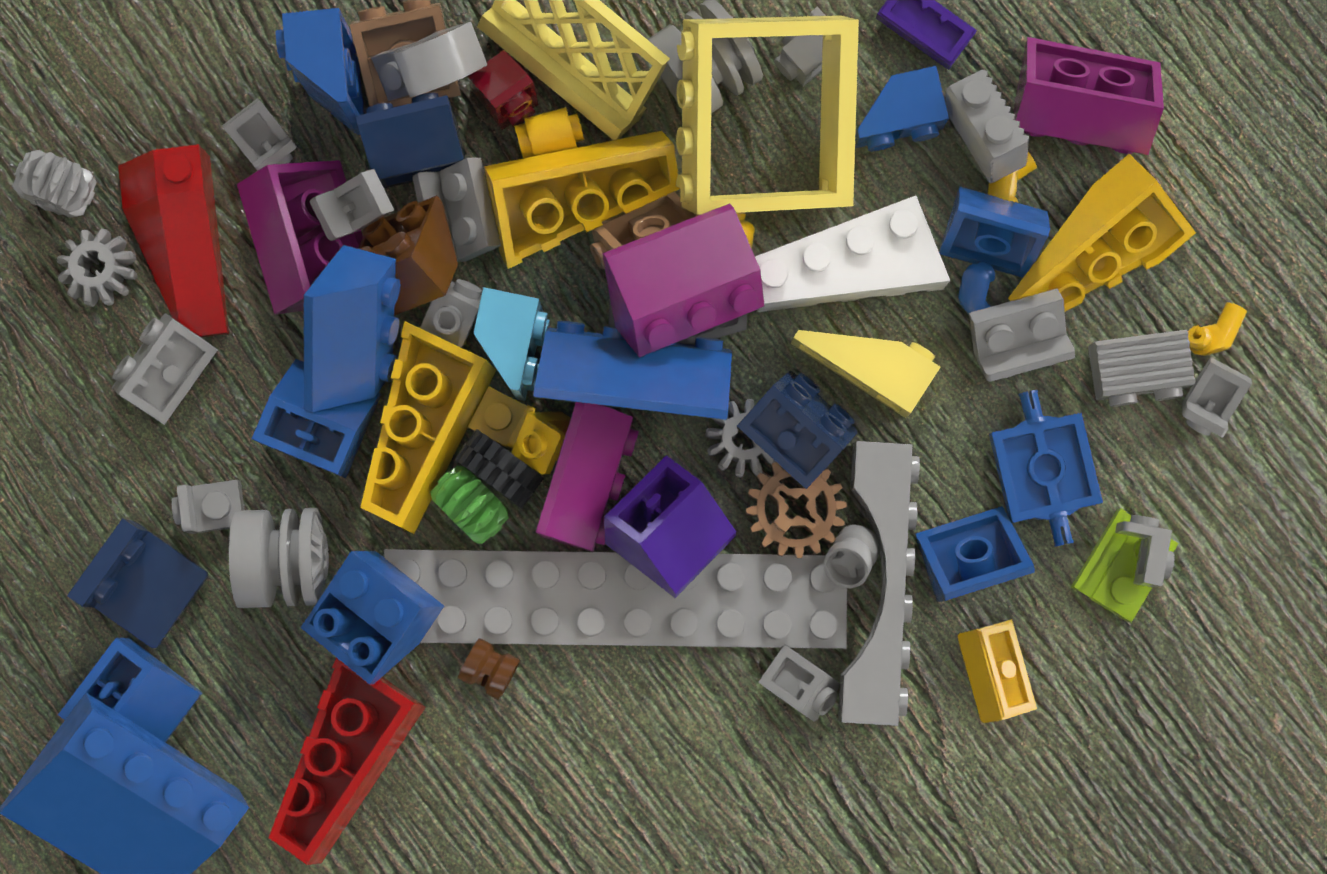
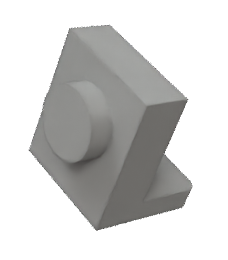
[222,98,297,171]
[310,168,394,241]
[421,279,482,347]
[1182,357,1252,437]
[1115,515,1174,587]

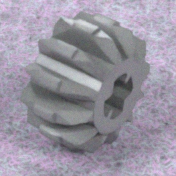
[12,150,97,218]
[57,228,137,307]
[705,399,776,478]

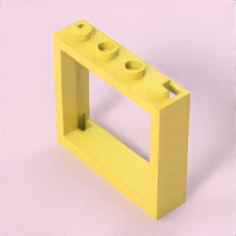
[676,16,859,215]

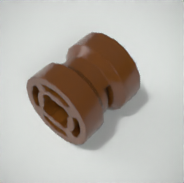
[458,638,521,700]

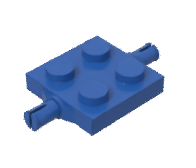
[989,390,1103,547]

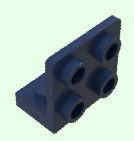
[737,370,858,489]
[67,518,209,648]

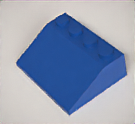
[533,321,732,420]
[0,693,249,874]

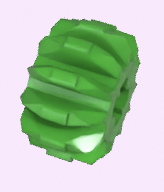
[430,465,509,544]

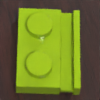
[1071,508,1179,622]

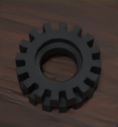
[455,429,544,508]

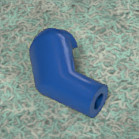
[958,262,995,315]

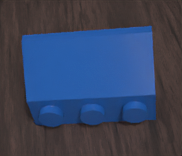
[276,8,365,135]
[304,245,401,412]

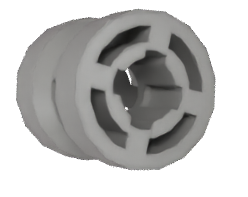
[823,525,881,588]

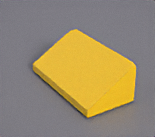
[958,619,1037,723]

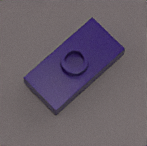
[876,0,977,70]

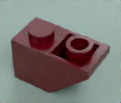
[467,50,539,130]

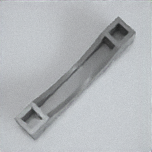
[838,441,920,726]

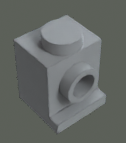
[774,6,826,87]

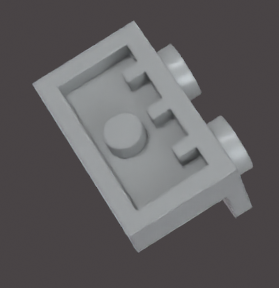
[413,158,501,262]
[969,288,1075,382]
[112,313,218,425]

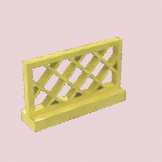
[477,0,670,140]

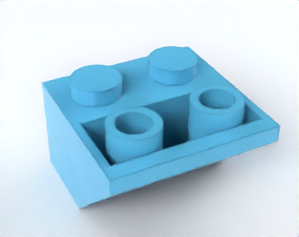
[474,287,550,401]

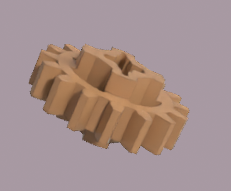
[745,462,847,559]

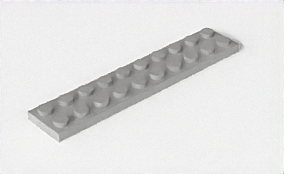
[384,549,847,649]

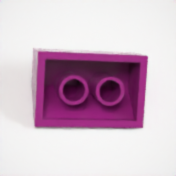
[1014,37,1164,155]
[237,160,363,314]
[602,203,765,357]
[536,402,639,552]

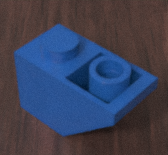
[855,66,949,152]

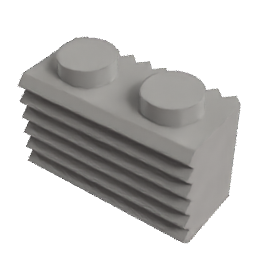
[945,70,1029,183]
[1088,330,1195,407]

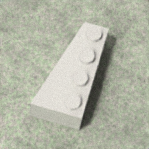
[755,195,950,312]

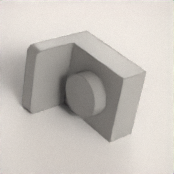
[172,480,245,534]
[758,644,840,722]

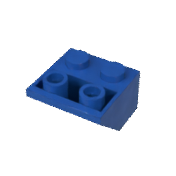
[251,359,381,479]
[301,551,444,685]
[58,638,202,743]

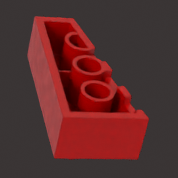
[268,657,426,865]

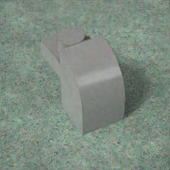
[371,21,487,101]

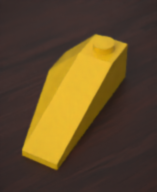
[1008,154,1196,312]

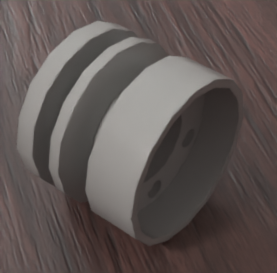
[647,0,763,113]
[229,508,329,608]

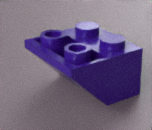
[604,455,736,598]

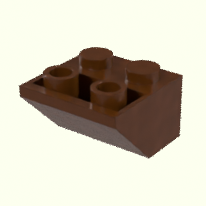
[358,195,458,316]

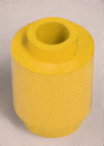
[514,107,584,158]

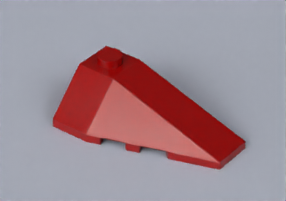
[118,144,229,337]

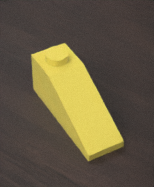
[791,330,940,418]

